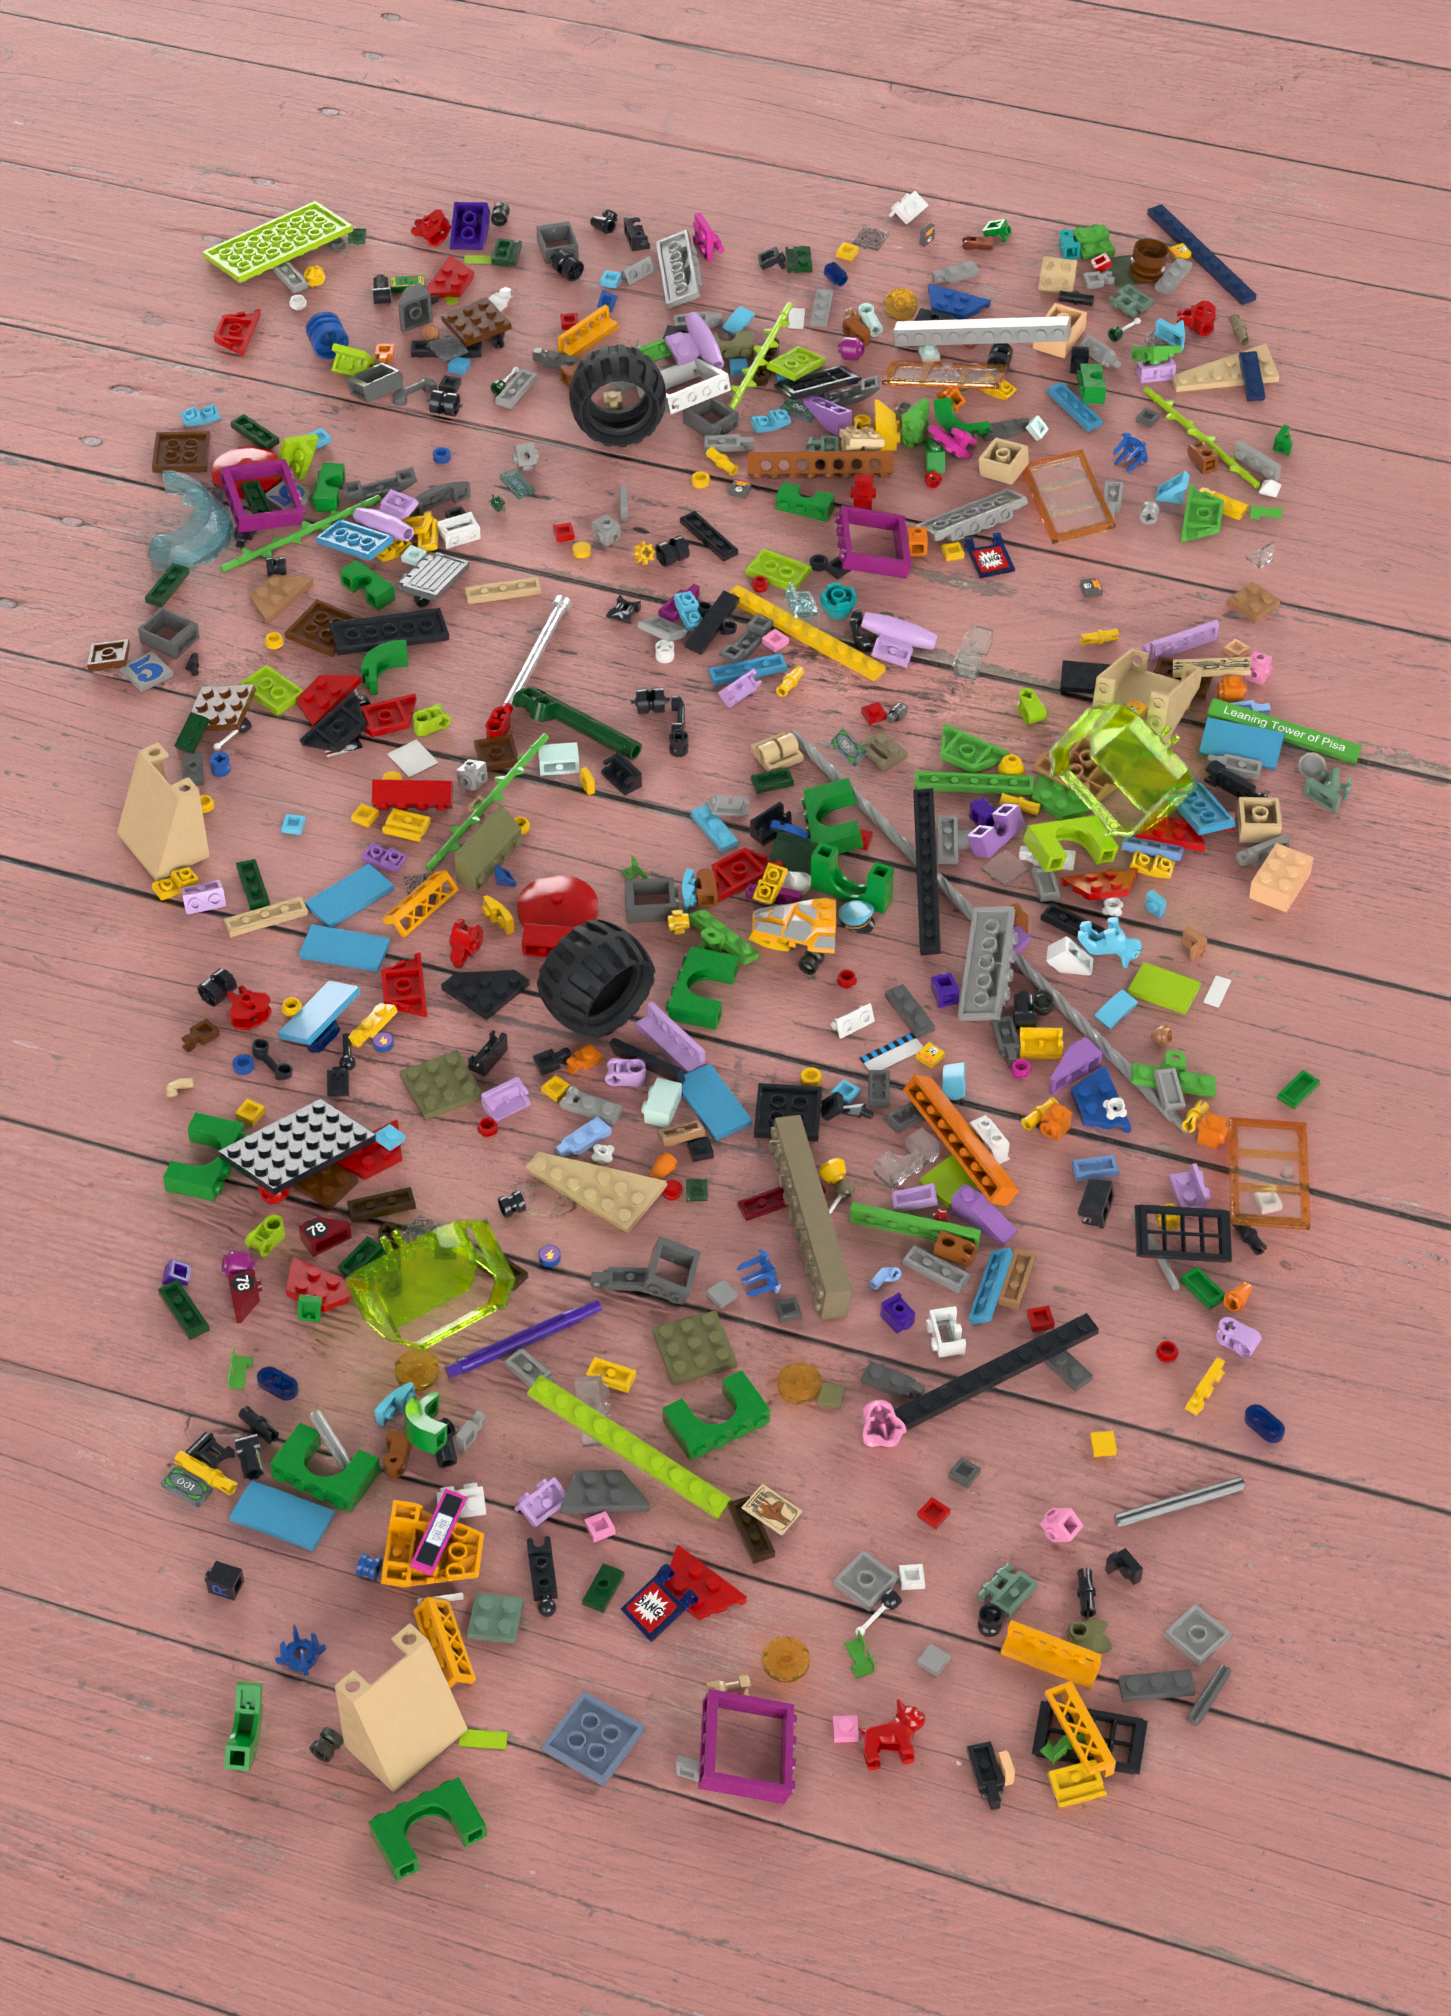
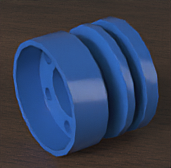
[306,312,349,359]

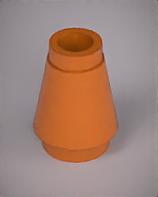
[648,1152,677,1180]
[1223,1282,1253,1312]

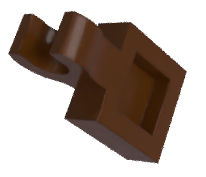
[181,1018,220,1052]

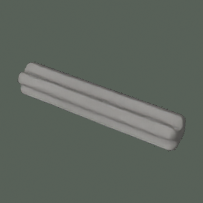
[309,1410,351,1471]

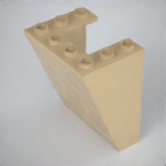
[1089,648,1203,751]
[117,742,210,881]
[335,1623,467,1793]

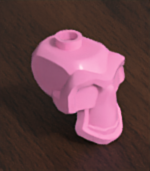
[862,1400,906,1447]

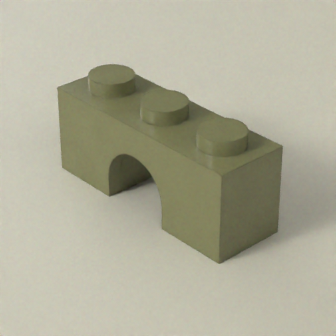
[702,331,754,361]

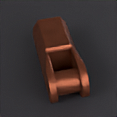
[962,235,993,250]

